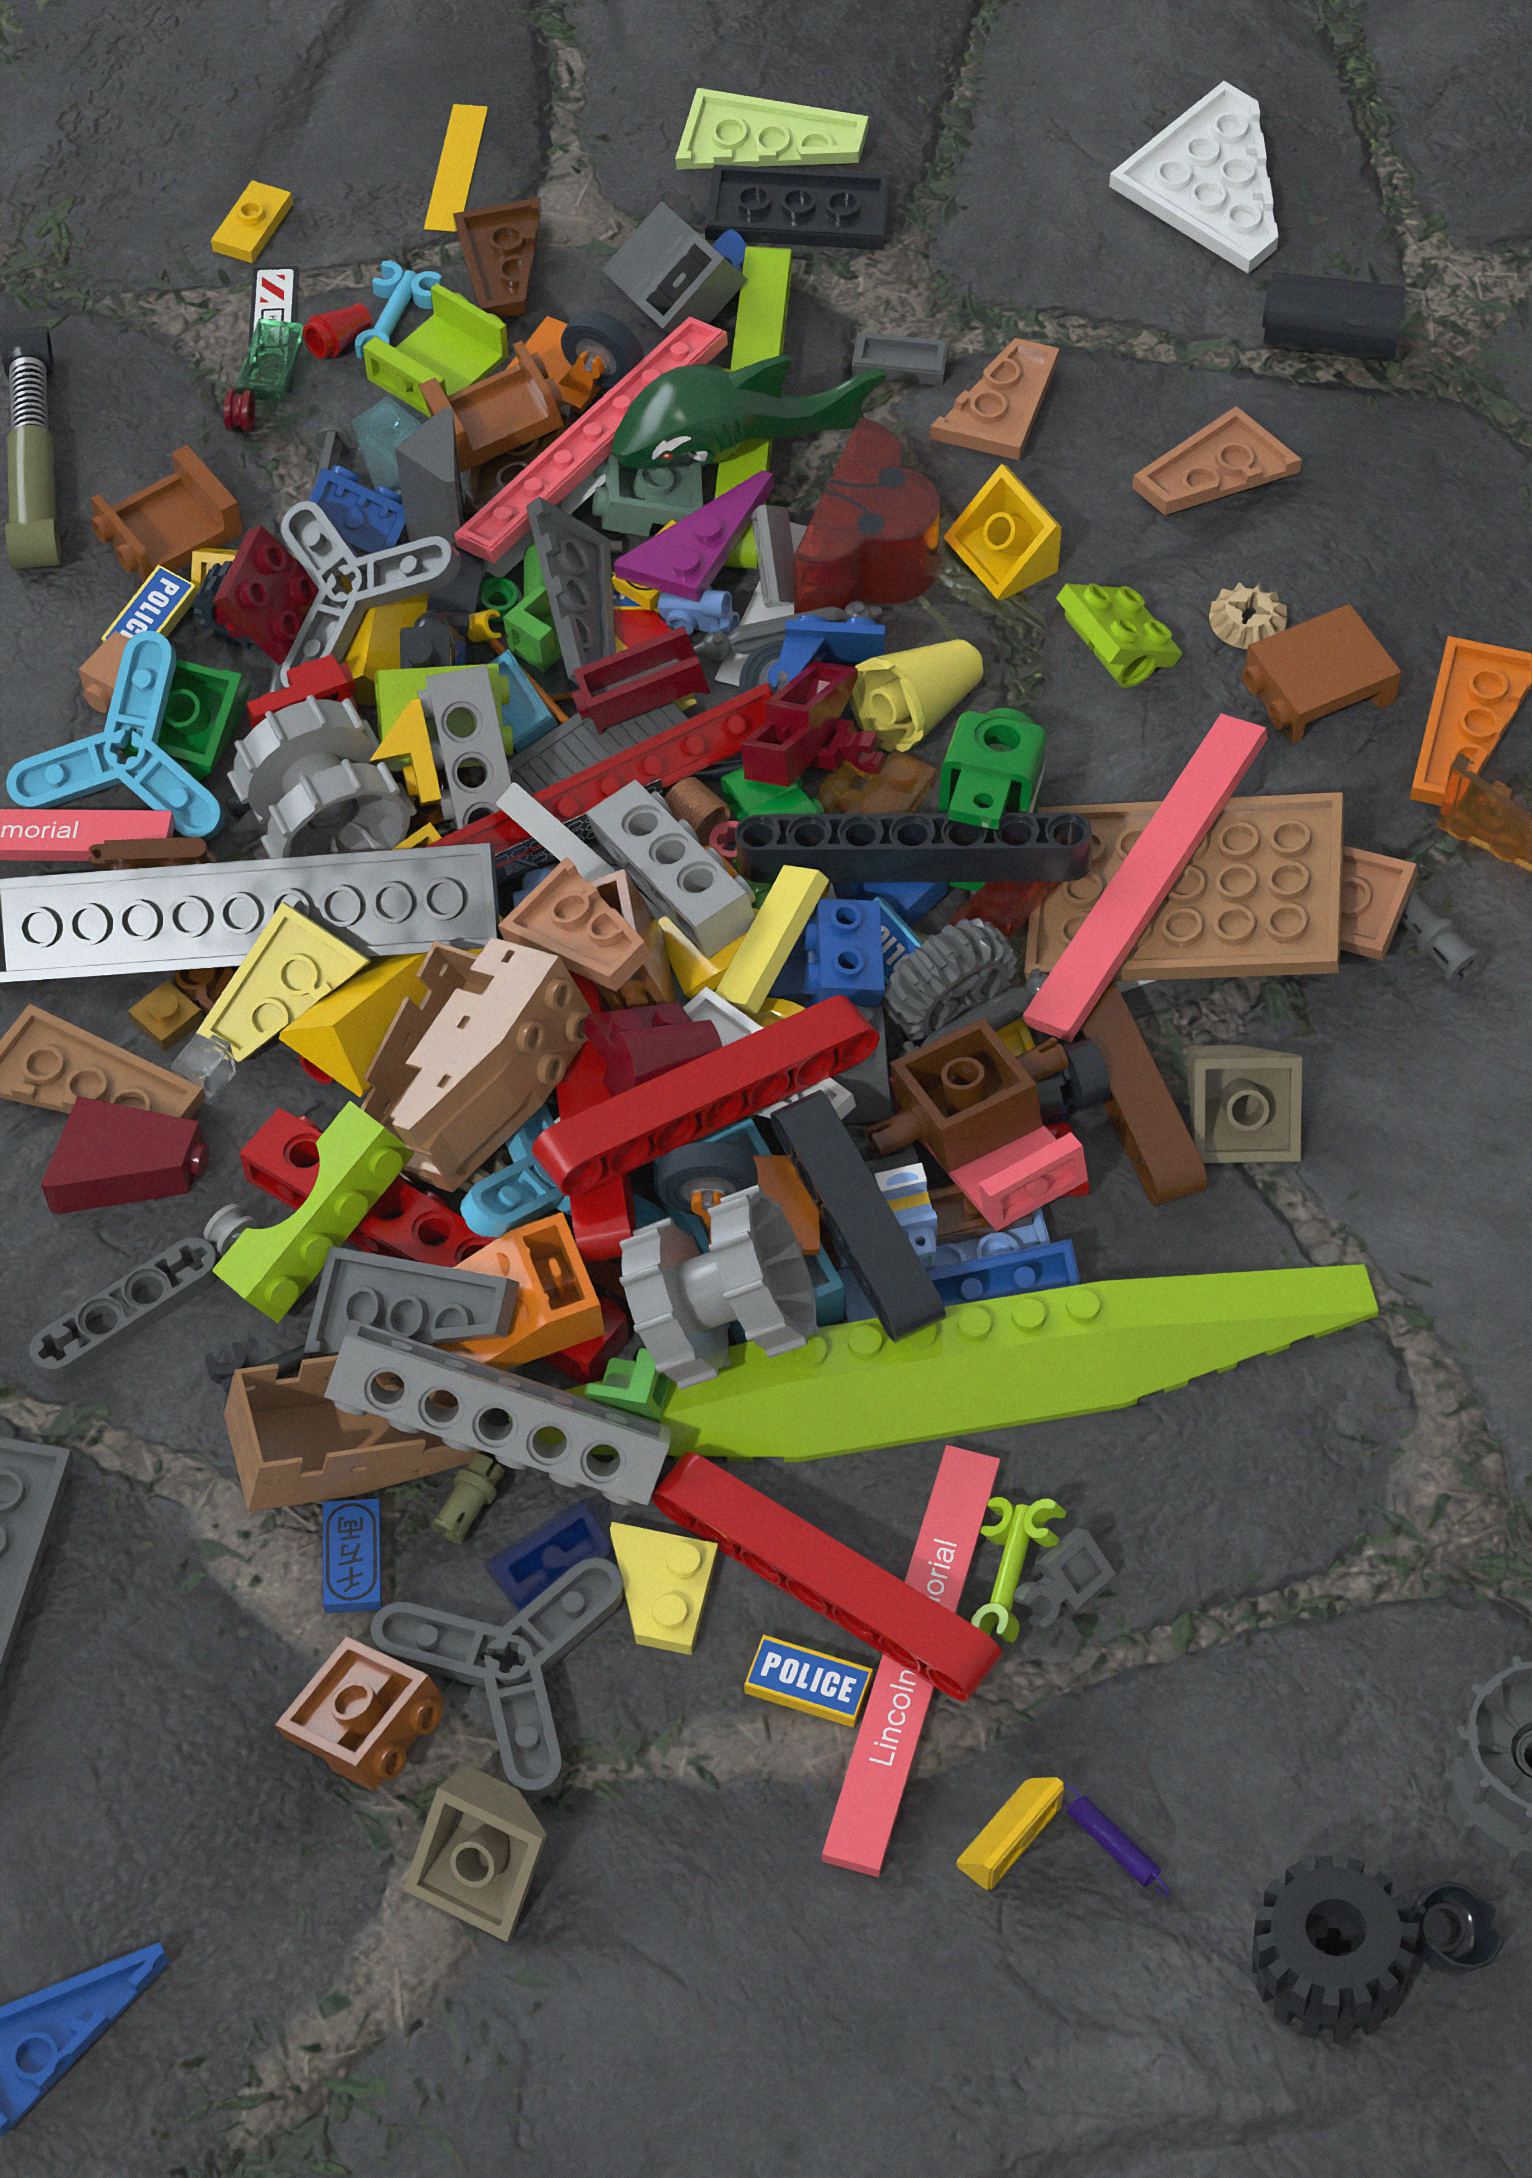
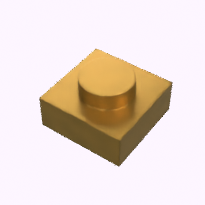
[128,980,204,1052]

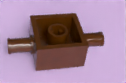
[864,1018,1069,1173]

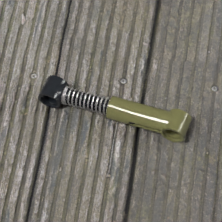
[0,326,62,570]

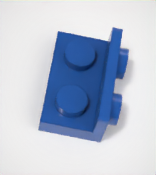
[308,465,405,555]

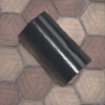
[1262,271,1404,362]

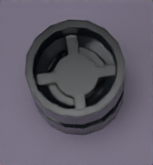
[1036,1037,1110,1123]

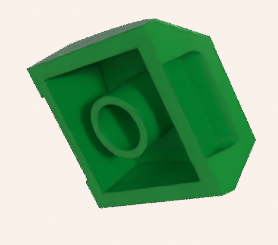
[120,659,252,781]

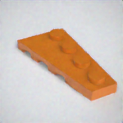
[1409,636,1532,810]

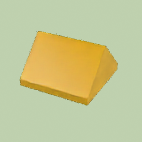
[943,464,1062,600]

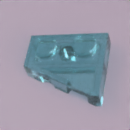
[352,396,423,494]

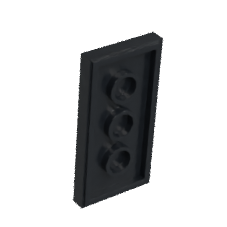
[705,164,891,250]

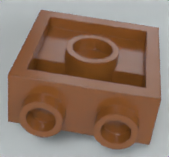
[275,1636,445,1792]

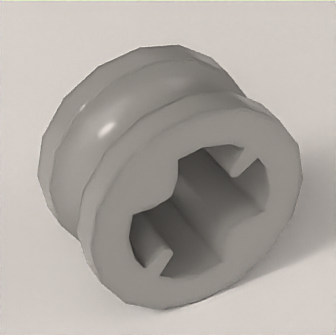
[204,1204,258,1256]

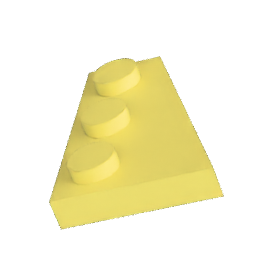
[196,902,372,1062]

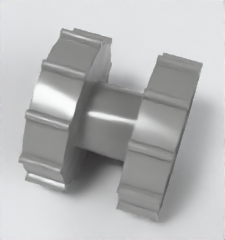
[227,695,417,859]
[619,1184,819,1390]

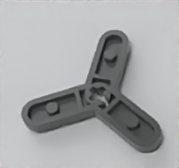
[280,501,461,688]
[371,1557,624,1799]

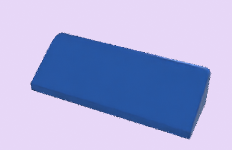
[926,1239,1081,1307]

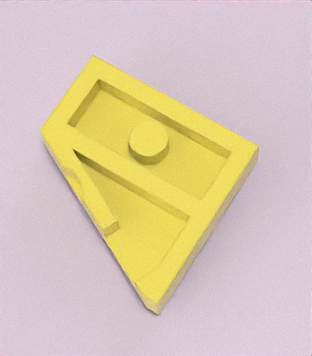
[610,1522,718,1655]

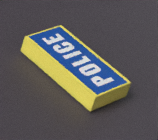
[101,565,199,643]

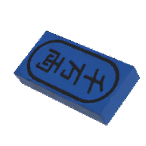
[323,1499,382,1614]

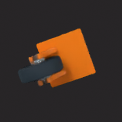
[506,310,643,414]
[658,1142,820,1255]

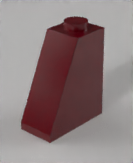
[41,1096,209,1214]

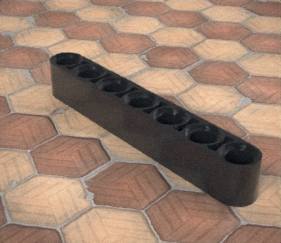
[734,812,1092,883]

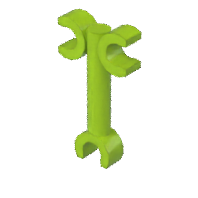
[971,1497,1066,1643]

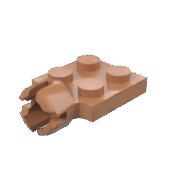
[1340,845,1418,961]

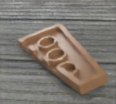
[0,1004,206,1120]

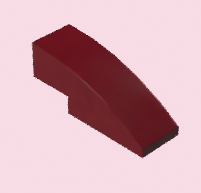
[741,661,858,787]

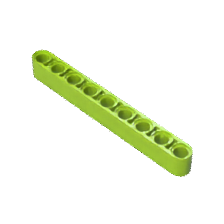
[715,246,792,569]

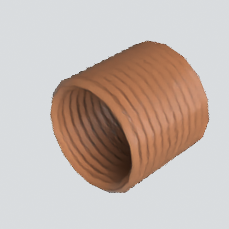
[664,777,730,847]

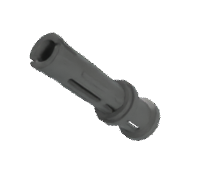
[1400,888,1487,988]

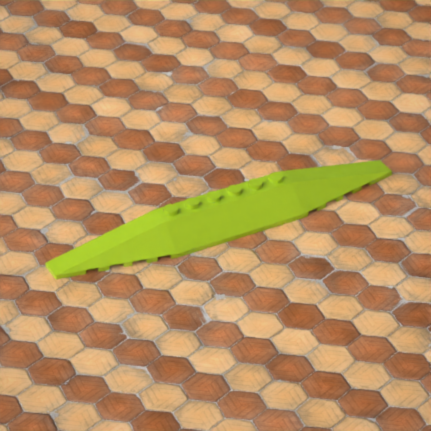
[507,1264,1379,1462]

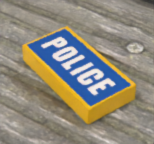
[744,1635,873,1728]

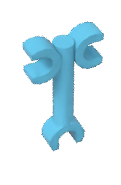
[355,261,443,359]

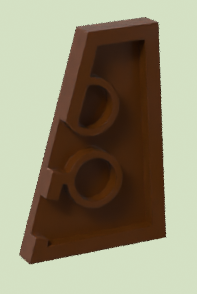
[453,197,542,318]

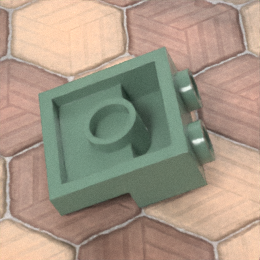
[592,452,703,536]

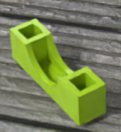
[212,1101,415,1323]

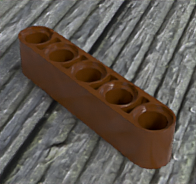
[1073,980,1207,1207]

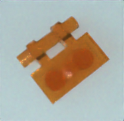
[816,741,937,814]

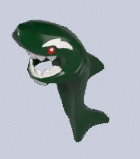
[612,355,887,469]

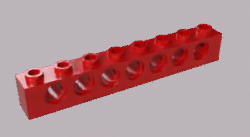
[239,1108,629,1385]

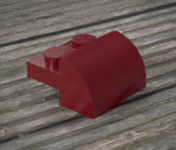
[582,1002,723,1097]

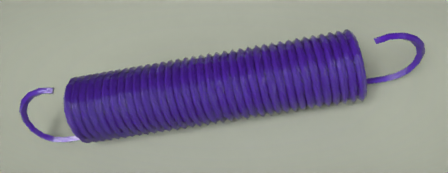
[1063,1784,1170,1896]

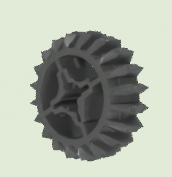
[882,918,1017,1045]

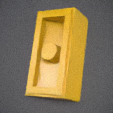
[956,1777,1064,1891]

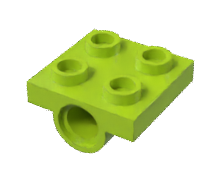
[1056,583,1183,688]

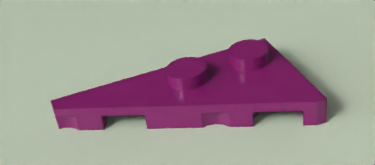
[614,470,775,602]

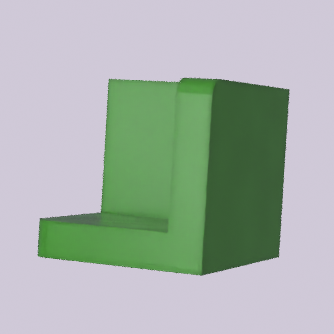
[503,584,562,672]
[584,1348,672,1423]

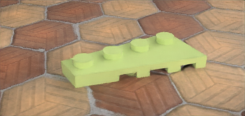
[675,88,869,170]

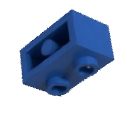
[802,899,885,1007]

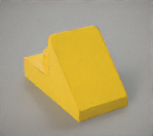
[369,698,442,807]

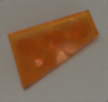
[1437,752,1532,872]

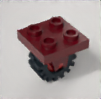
[192,525,319,665]

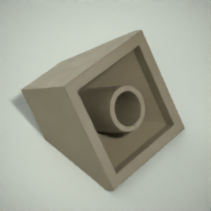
[1188,1045,1302,1163]
[403,1764,547,1942]

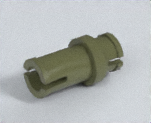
[431,1453,505,1544]

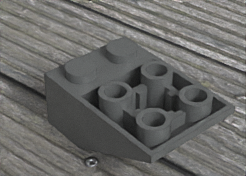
[602,201,748,335]

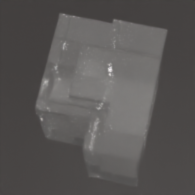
[171,1033,237,1106]

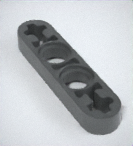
[29,1237,218,1382]

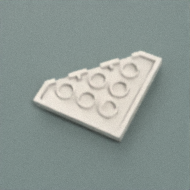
[1109,81,1279,273]

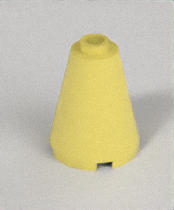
[849,639,983,753]

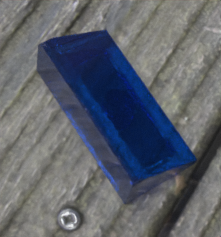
[483,1502,613,1612]

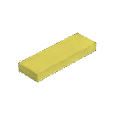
[715,865,829,1014]

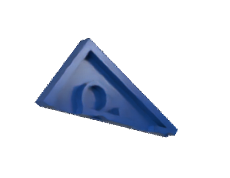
[0,1942,169,2137]

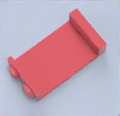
[889,1077,1088,1231]

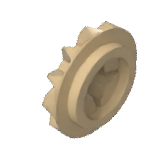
[1209,582,1287,649]

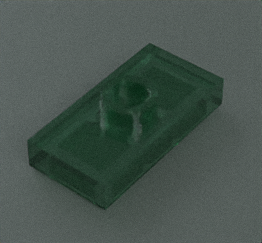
[235,318,304,403]

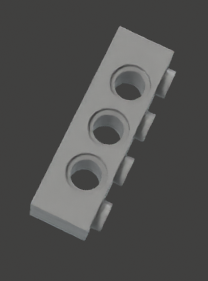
[417,665,511,830]
[586,779,756,959]

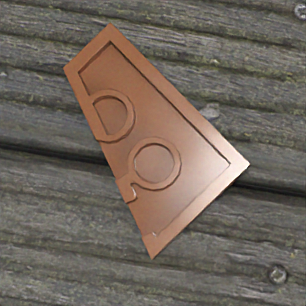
[929,338,1059,460]
[1132,406,1302,515]
[498,856,651,991]

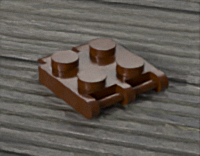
[88,837,218,872]

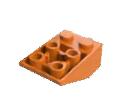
[430,1212,605,1371]

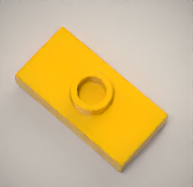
[211,181,293,263]

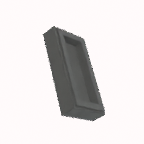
[851,332,949,386]

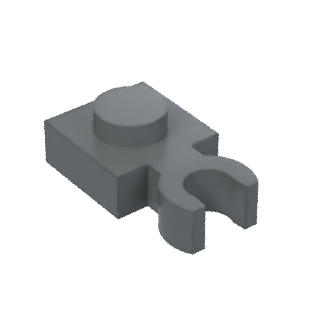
[1013,1527,1116,1628]

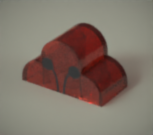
[794,417,940,614]

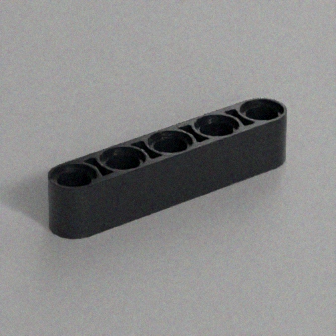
[770,1090,946,1343]

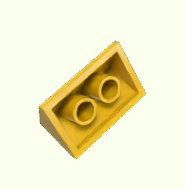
[340,575,429,706]
[278,952,428,1098]

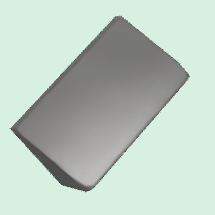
[751,505,800,608]

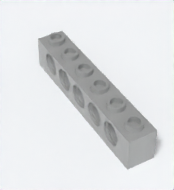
[324,1319,671,1506]

